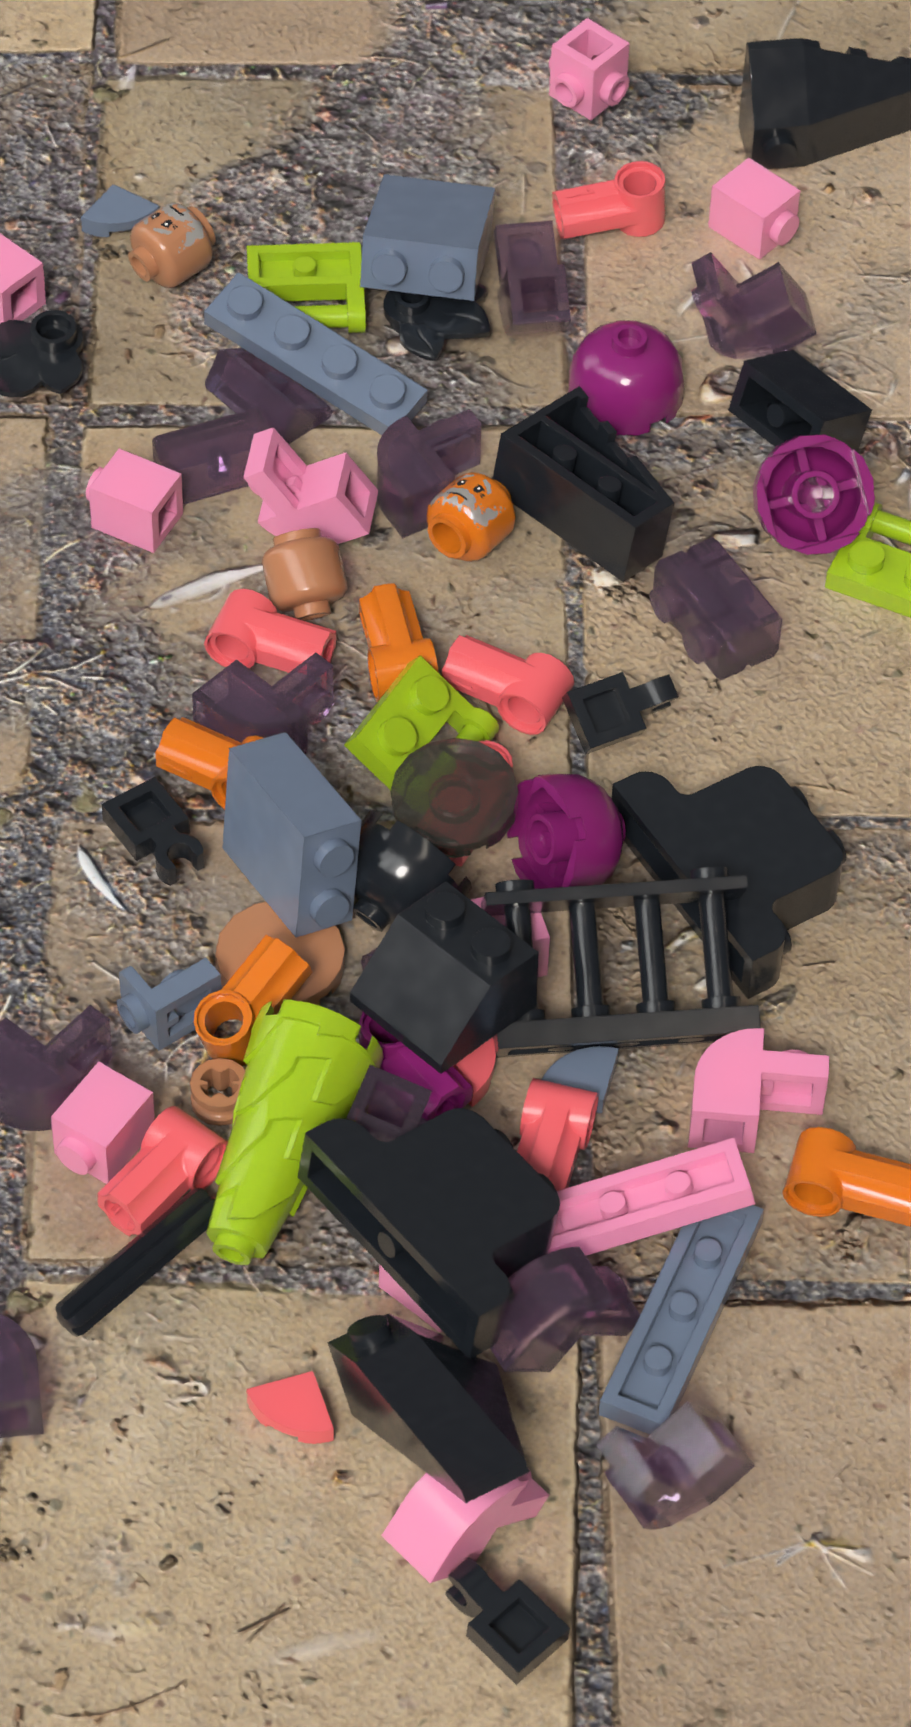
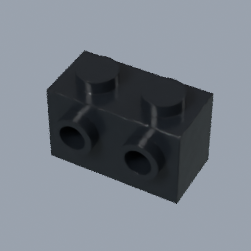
[728,349,872,452]

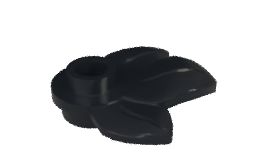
[383,283,490,361]
[0,310,84,397]

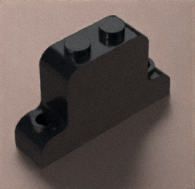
[611,766,846,999]
[297,1108,560,1360]

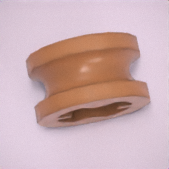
[190,1058,245,1126]

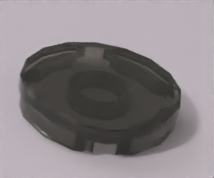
[390,738,519,858]

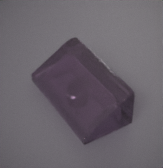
[205,348,333,444]
[152,407,270,505]

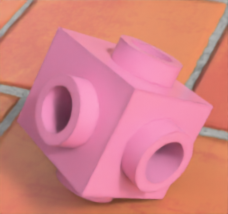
[549,18,630,120]

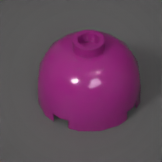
[568,320,684,435]
[753,435,875,555]
[506,773,626,889]

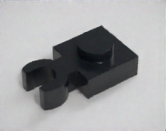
[102,777,204,886]

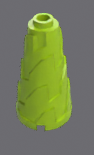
[206,999,384,1265]

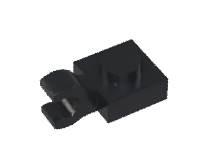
[562,672,679,755]
[445,1558,570,1685]

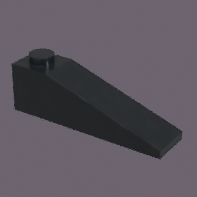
[738,38,911,169]
[327,1313,529,1503]

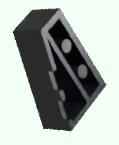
[492,386,674,582]

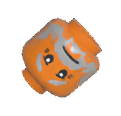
[426,472,516,562]

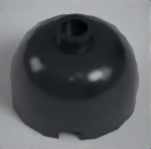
[353,810,472,932]

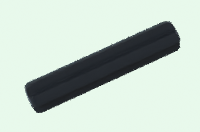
[55,1188,215,1336]

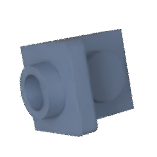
[117,957,222,1051]

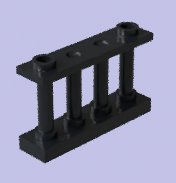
[481,866,761,1058]

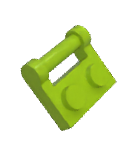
[247,242,366,333]
[825,502,911,618]
[344,655,499,818]

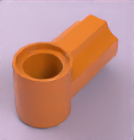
[359,583,438,702]
[155,717,263,810]
[193,935,313,1066]
[783,1127,911,1227]

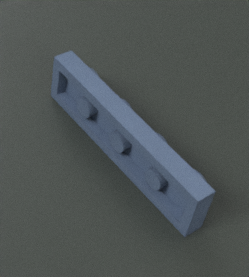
[204,272,428,442]
[599,1205,764,1439]

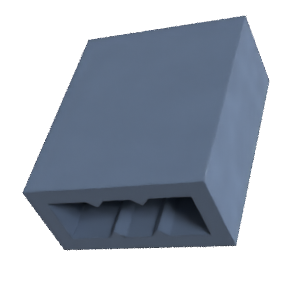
[360,174,496,301]
[222,732,361,938]

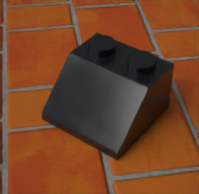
[350,881,538,1074]

